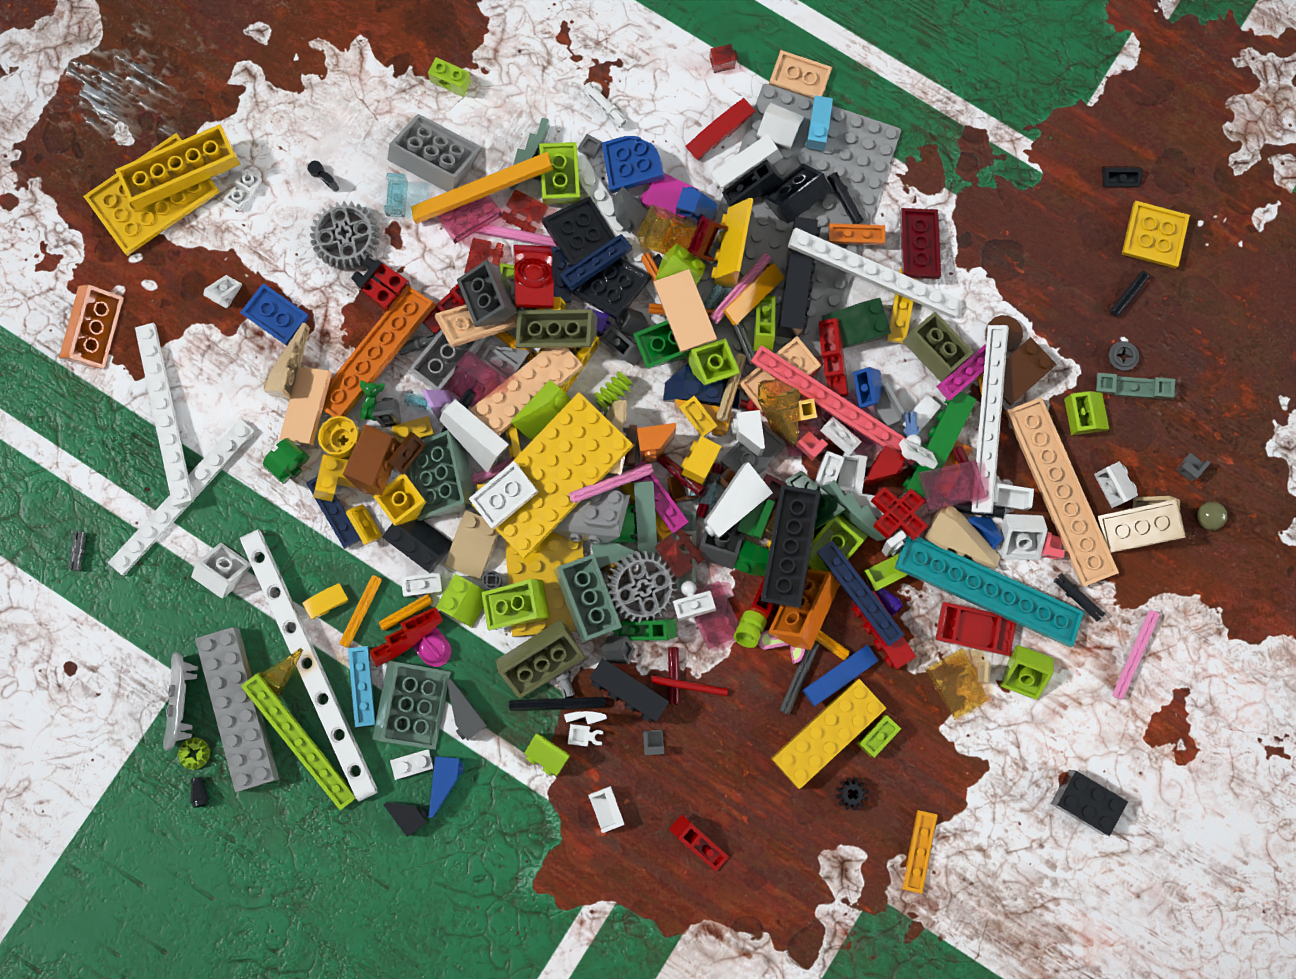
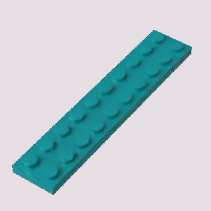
[894,535,1084,648]

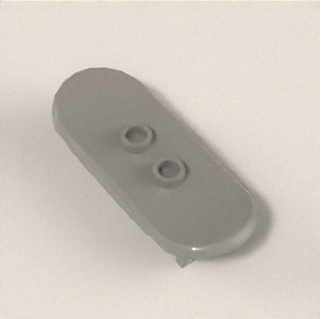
[163,651,198,751]

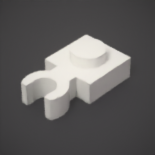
[568,724,603,746]

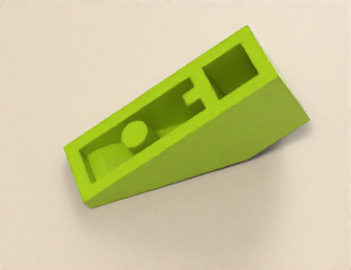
[753,295,776,352]

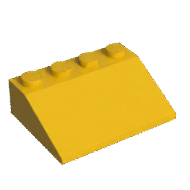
[711,198,753,288]

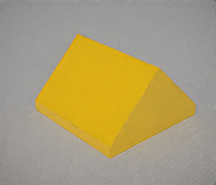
[373,473,426,526]

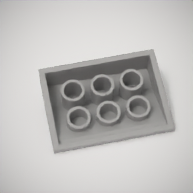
[387,114,482,192]

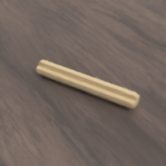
[717,353,747,422]

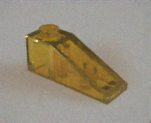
[259,648,303,697]

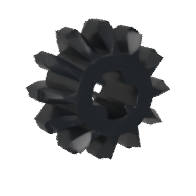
[835,777,869,811]

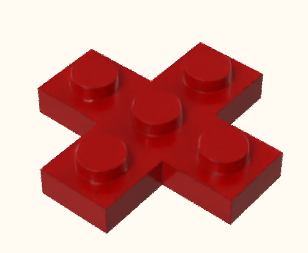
[870,487,928,540]

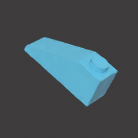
[805,95,833,151]

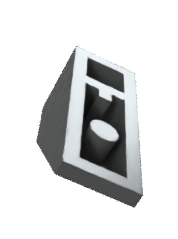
[372,397,401,428]
[447,679,488,741]

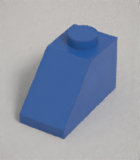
[853,367,883,409]

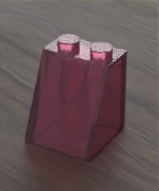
[449,350,502,408]

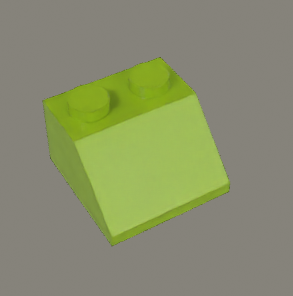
[655,243,706,285]
[687,338,740,386]
[435,573,485,628]
[1000,645,1054,700]
[524,733,571,777]

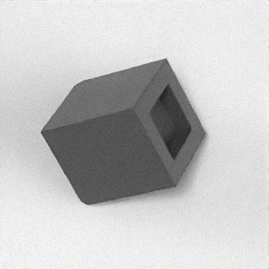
[615,308,648,336]
[1175,453,1211,482]
[600,636,635,664]
[643,730,664,755]

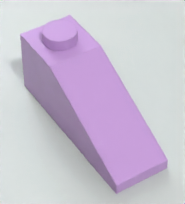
[422,390,458,421]

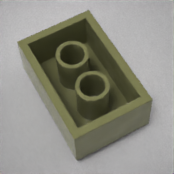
[902,312,974,382]

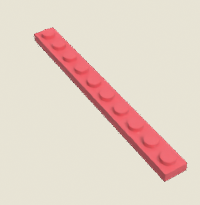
[750,345,915,466]

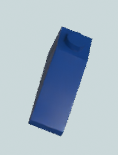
[429,756,464,818]

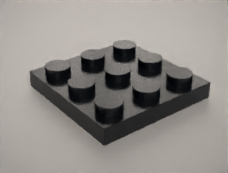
[541,196,615,267]
[572,258,651,321]

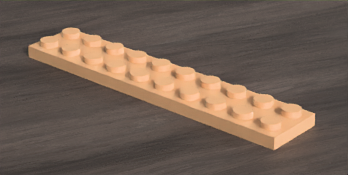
[1006,397,1119,587]

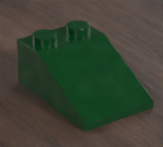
[822,297,891,349]

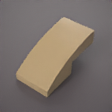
[977,662,991,684]

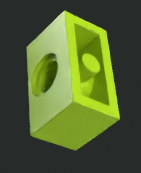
[428,57,471,97]

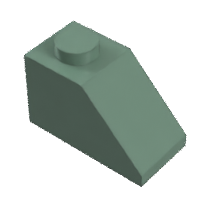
[591,541,635,570]

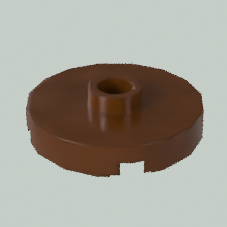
[985,315,1023,352]

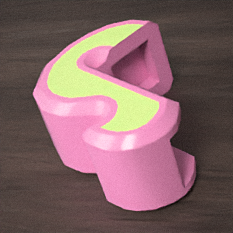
[758,630,805,664]

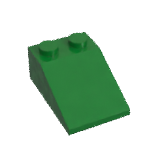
[633,320,700,369]

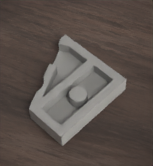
[479,345,531,380]

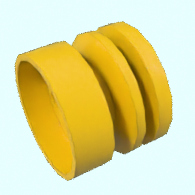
[318,416,361,460]

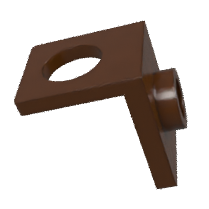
[667,477,700,503]

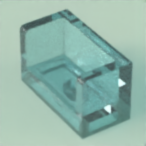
[383,173,408,217]

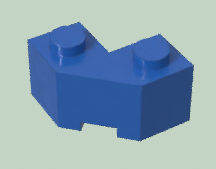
[676,187,718,227]

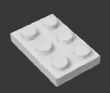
[469,461,539,529]

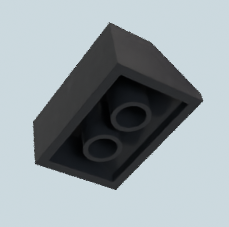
[761,163,831,224]
[382,519,453,573]

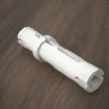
[582,82,628,128]

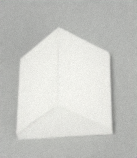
[756,103,804,150]

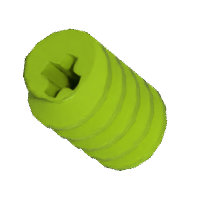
[593,371,634,413]

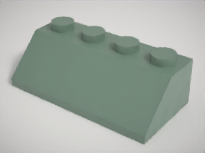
[554,554,622,644]

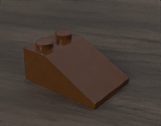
[1003,337,1057,406]

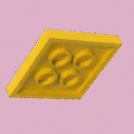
[1121,201,1190,269]

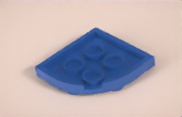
[602,136,665,194]

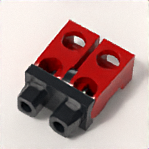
[351,257,411,311]

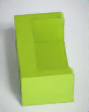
[862,553,908,591]
[857,715,901,758]

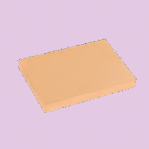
[769,50,832,99]

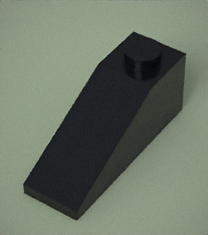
[722,159,784,207]

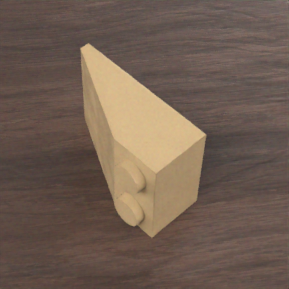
[445,510,500,580]

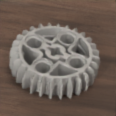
[310,201,380,270]
[605,551,677,623]

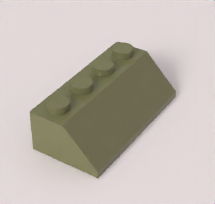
[515,309,598,348]
[495,619,585,699]

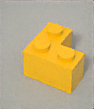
[681,436,722,485]
[313,454,355,502]

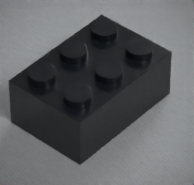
[1050,770,1128,837]

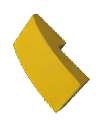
[302,583,348,620]

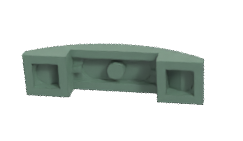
[1096,373,1175,399]
[634,481,658,556]

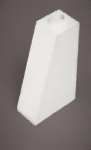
[712,134,783,190]
[439,399,509,473]
[704,462,773,537]

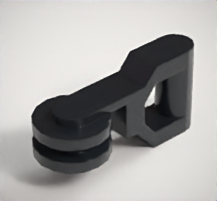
[307,160,339,192]

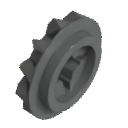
[1108,341,1139,371]

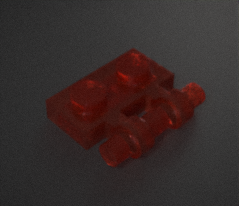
[500,189,548,233]
[464,238,504,274]
[655,528,704,579]

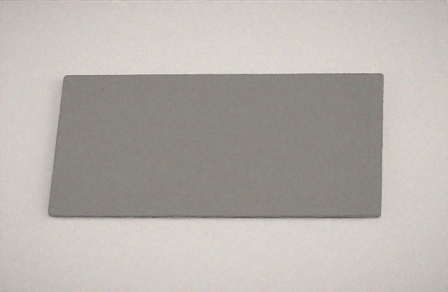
[696,84,901,398]

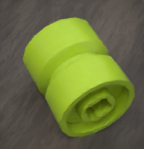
[734,610,767,648]

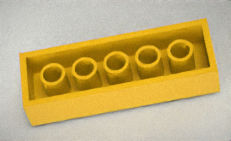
[115,124,241,210]
[770,679,886,789]

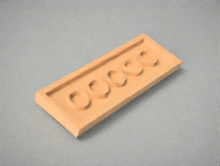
[470,348,583,436]

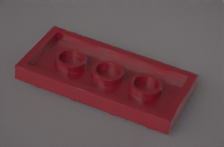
[900,208,941,279]

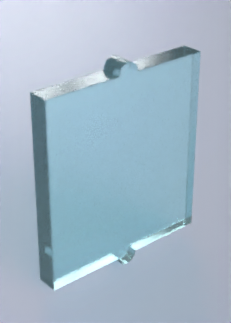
[689,472,720,505]

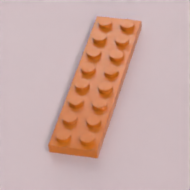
[323,285,436,417]

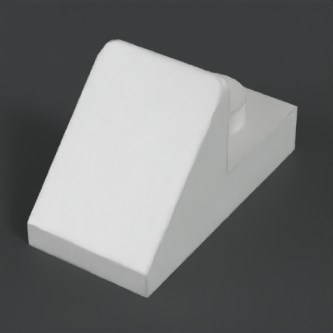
[203,275,242,308]

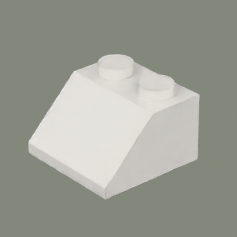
[731,410,765,456]
[1094,461,1138,508]
[1001,514,1048,560]
[191,543,251,599]

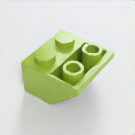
[1064,391,1109,435]

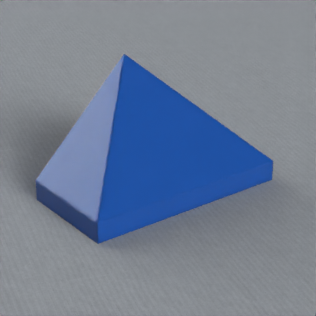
[968,517,1004,550]

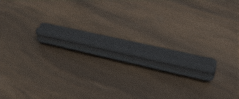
[509,697,606,711]

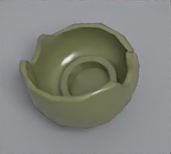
[1196,501,1227,530]

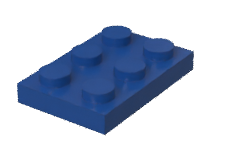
[240,283,310,346]

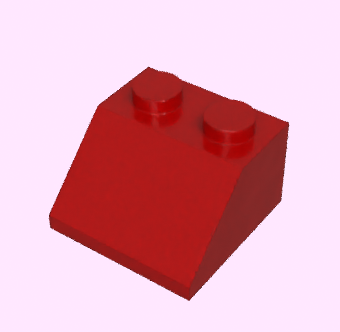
[863,445,906,486]

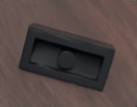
[1102,166,1142,187]

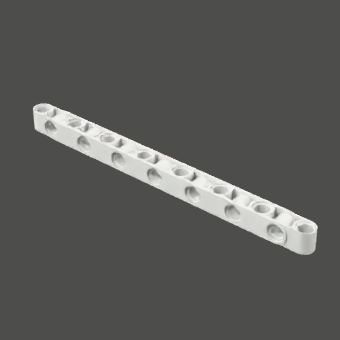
[240,529,377,802]

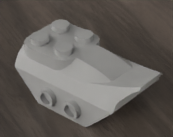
[552,490,630,544]

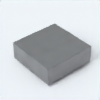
[578,134,602,160]

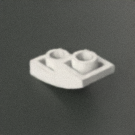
[224,169,262,212]
[901,394,941,431]

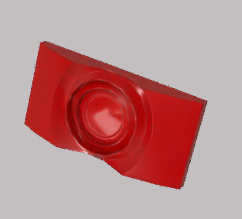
[513,245,554,308]
[935,602,1016,656]

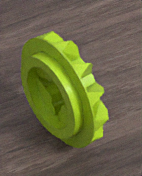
[177,737,210,770]

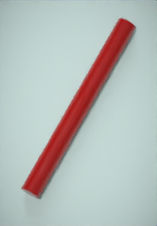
[651,675,728,696]

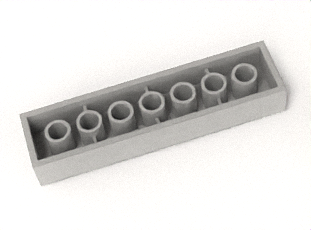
[195,627,279,792]

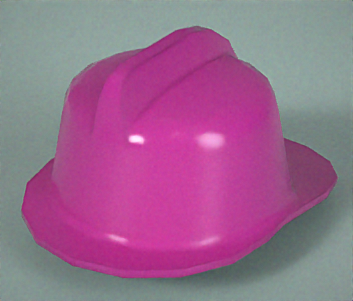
[413,627,452,667]

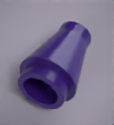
[876,588,903,616]

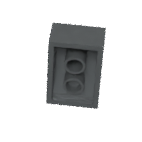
[696,501,744,570]

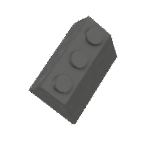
[457,260,517,327]

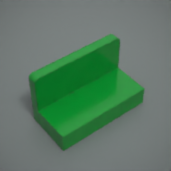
[737,499,775,539]

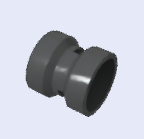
[482,570,503,590]

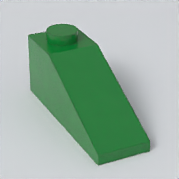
[734,540,769,576]
[614,618,677,641]

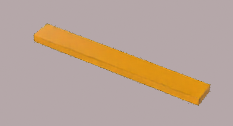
[411,152,553,224]

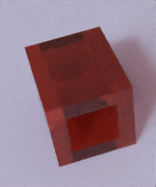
[709,44,738,73]

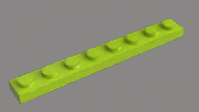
[241,673,356,810]

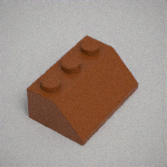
[343,424,401,496]

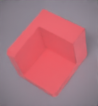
[796,432,827,461]
[1041,532,1065,560]

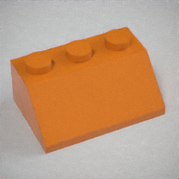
[637,423,676,464]

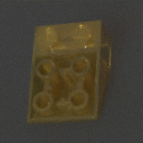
[637,204,698,256]
[758,379,800,445]
[924,648,988,720]

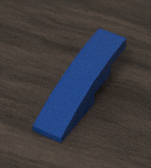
[803,645,879,706]

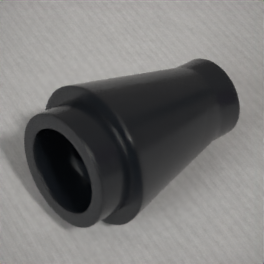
[190,777,210,808]

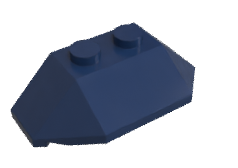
[663,364,740,410]

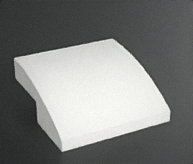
[564,711,607,724]

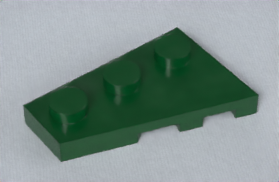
[785,471,847,530]

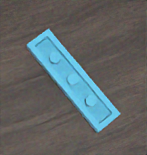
[348,646,376,727]

